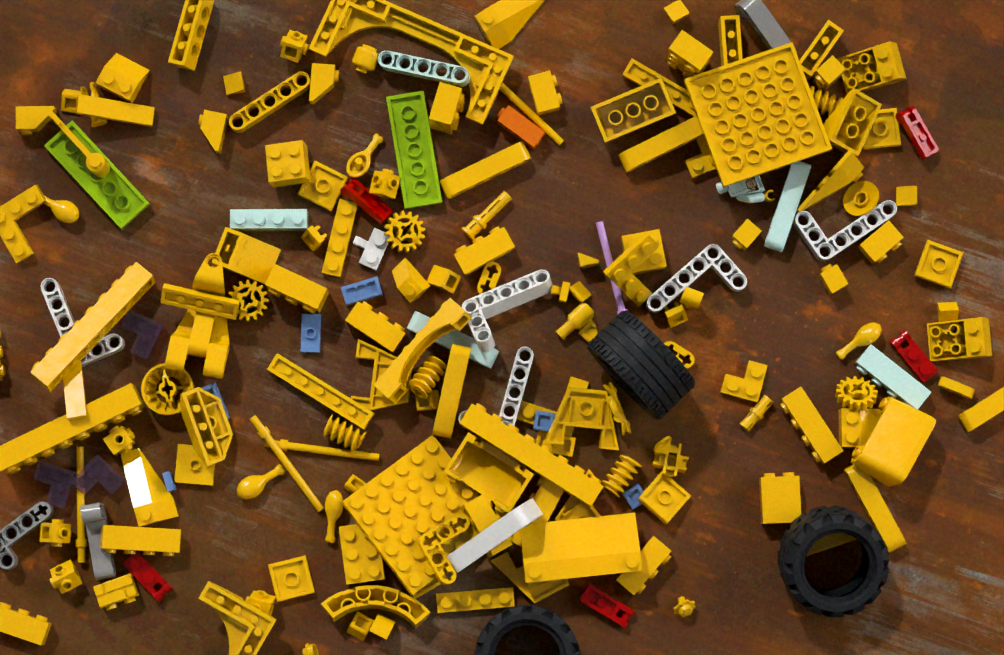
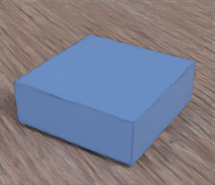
[533,410,555,432]
[162,471,177,492]
[622,484,644,510]

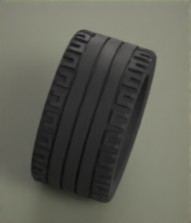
[587,310,695,420]

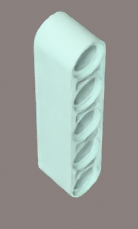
[378,51,471,87]
[764,161,811,252]
[407,311,499,369]

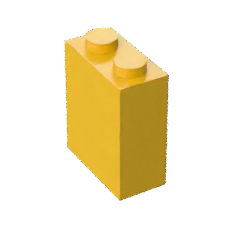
[759,472,801,524]

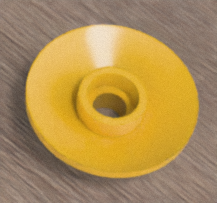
[843,181,879,216]

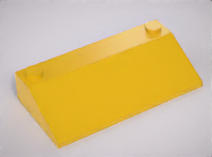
[520,513,643,583]

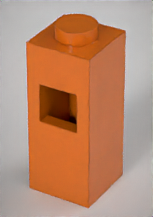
[496,105,545,150]

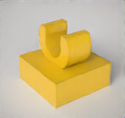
[301,225,327,251]
[551,281,570,303]
[665,302,688,328]

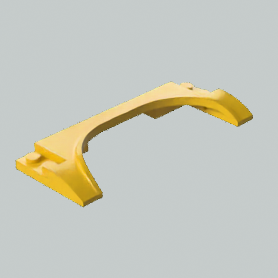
[309,0,514,125]
[198,581,277,655]

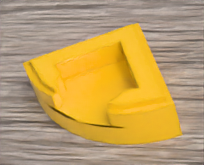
[578,319,597,343]

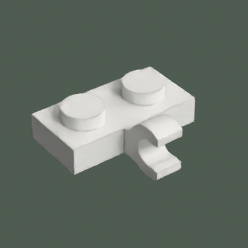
[353,228,389,270]

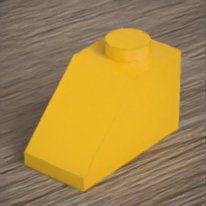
[309,63,339,104]
[16,106,57,135]
[198,110,229,154]
[392,258,431,303]

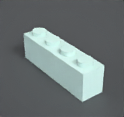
[230,209,308,231]
[854,344,931,409]

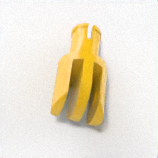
[556,303,594,340]

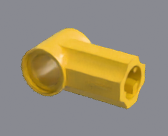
[680,286,704,309]

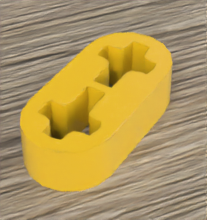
[477,262,501,295]
[664,341,695,369]
[938,377,975,399]

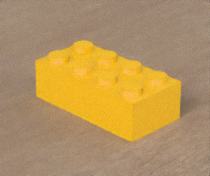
[591,77,677,143]

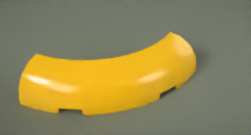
[321,585,431,629]

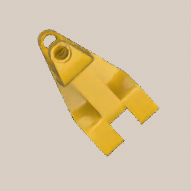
[165,253,230,379]

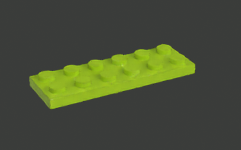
[386,91,442,209]
[44,120,150,229]

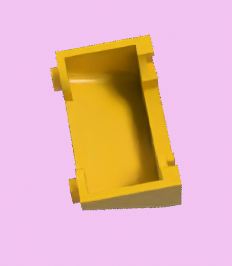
[850,397,936,487]
[443,432,535,514]

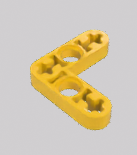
[418,514,470,585]

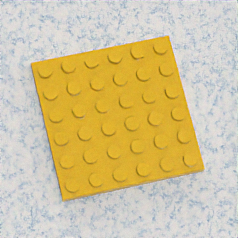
[684,42,832,187]
[341,435,479,596]

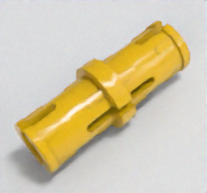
[739,395,774,432]

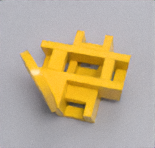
[653,436,689,478]

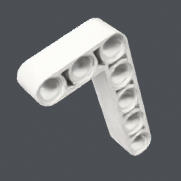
[793,200,897,262]
[646,244,747,313]
[462,269,553,352]
[41,278,125,367]
[459,347,534,428]
[447,498,543,573]

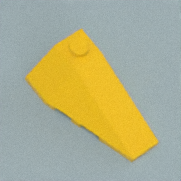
[475,0,545,49]
[796,149,864,214]
[120,448,179,527]

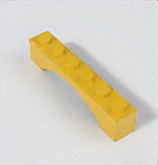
[374,298,472,404]

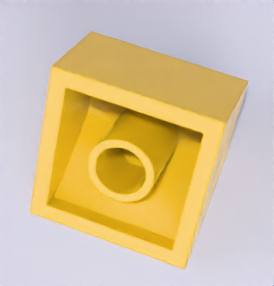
[96,53,150,103]

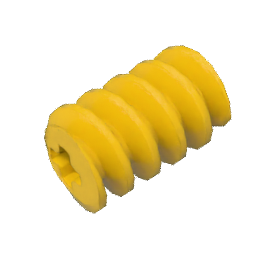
[810,85,843,117]
[408,356,447,399]
[323,414,367,452]
[601,455,642,498]

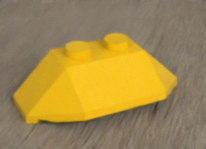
[180,387,233,466]

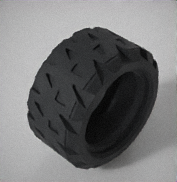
[778,506,889,618]
[474,605,580,655]

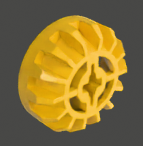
[141,363,195,416]

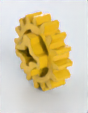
[383,211,426,253]
[228,280,269,322]
[835,376,878,412]

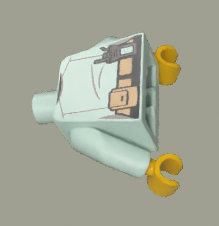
[716,175,775,203]

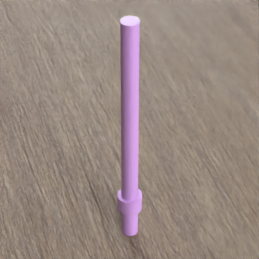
[596,221,628,315]

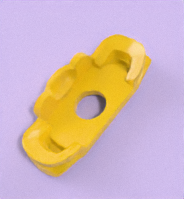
[603,381,631,436]

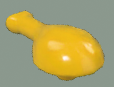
[346,133,384,178]
[44,196,79,223]
[836,322,882,360]
[237,464,285,499]
[325,490,344,544]

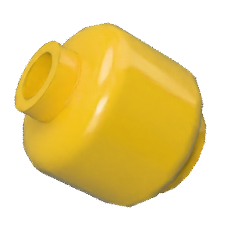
[352,44,379,74]

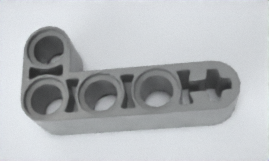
[734,0,797,53]
[0,502,54,569]
[80,502,116,581]

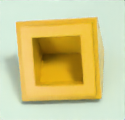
[937,302,959,322]
[343,474,366,494]

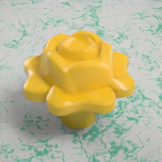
[673,596,696,617]

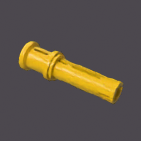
[461,191,512,241]

